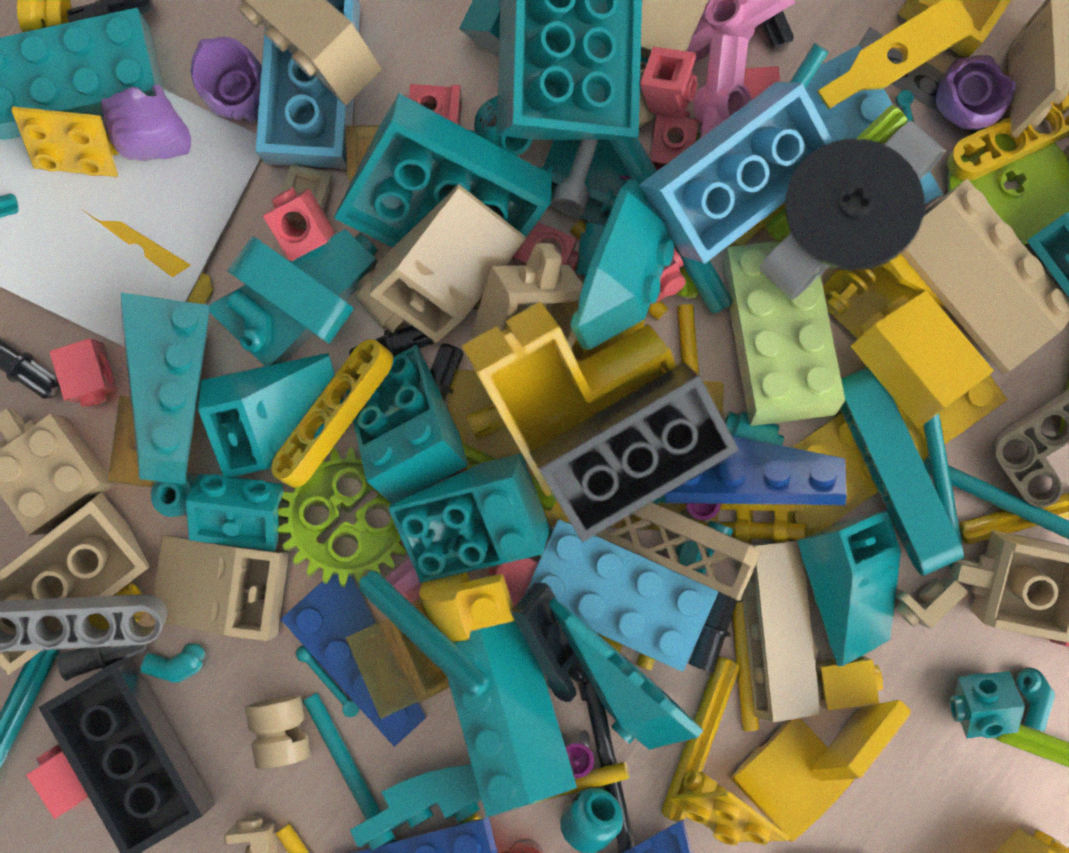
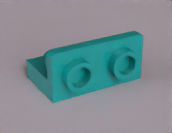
[185,474,283,552]

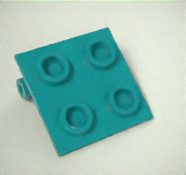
[540,140,630,224]

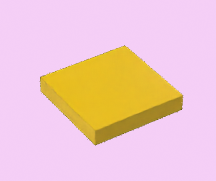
[810,700,912,781]

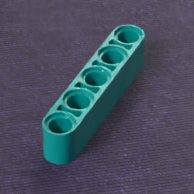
[840,367,964,576]

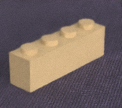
[738,540,822,722]

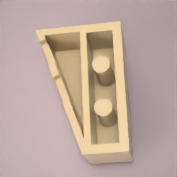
[237,0,382,106]

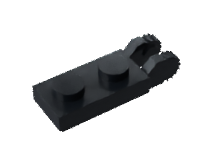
[510,582,588,703]

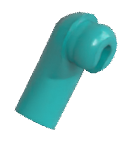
[1016,667,1055,732]

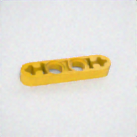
[947,93,1069,181]
[271,339,393,488]

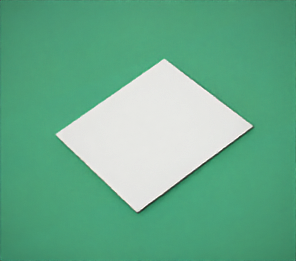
[0,90,261,347]

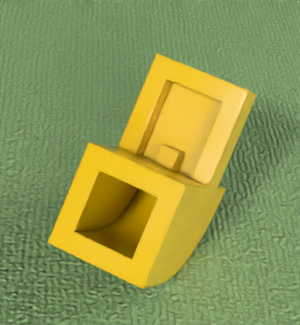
[419,572,514,641]

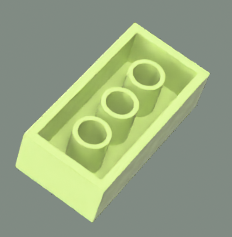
[722,241,845,426]

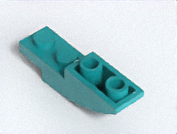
[350,764,481,850]

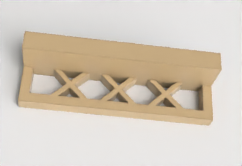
[596,502,761,601]

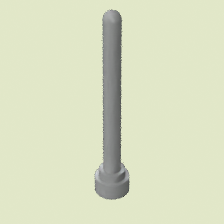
[551,140,598,217]

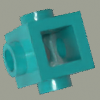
[949,671,1025,739]

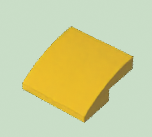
[730,718,856,842]

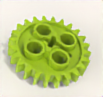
[277,447,407,587]

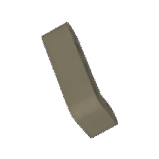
[994,389,1069,507]

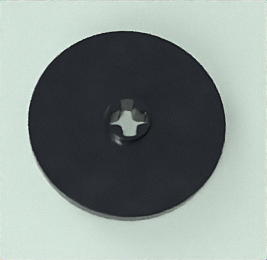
[785,139,925,271]

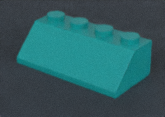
[447,620,577,818]

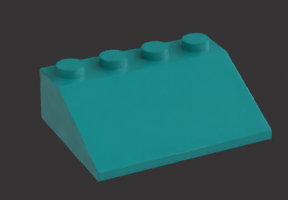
[497,0,642,140]
[334,93,552,265]

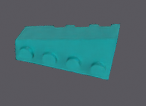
[120,292,210,484]

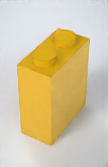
[851,290,994,428]

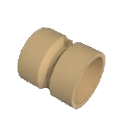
[245,695,311,769]

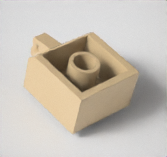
[470,243,583,350]
[0,408,116,535]
[950,530,1069,643]

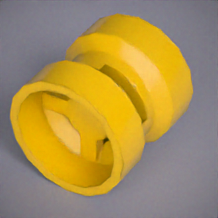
[17,0,72,32]

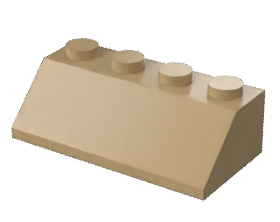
[902,179,1069,375]
[0,492,149,675]

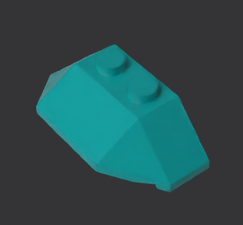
[570,179,674,350]

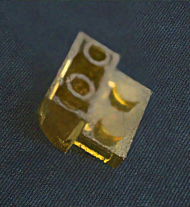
[346,603,450,719]

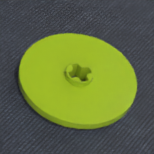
[947,131,1069,246]

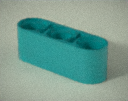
[227,236,355,344]

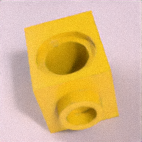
[815,655,883,711]

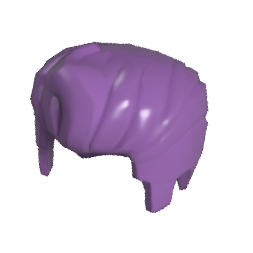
[190,37,262,122]
[935,55,1016,130]
[101,85,191,161]

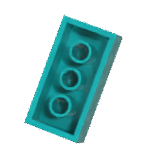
[0,8,165,140]

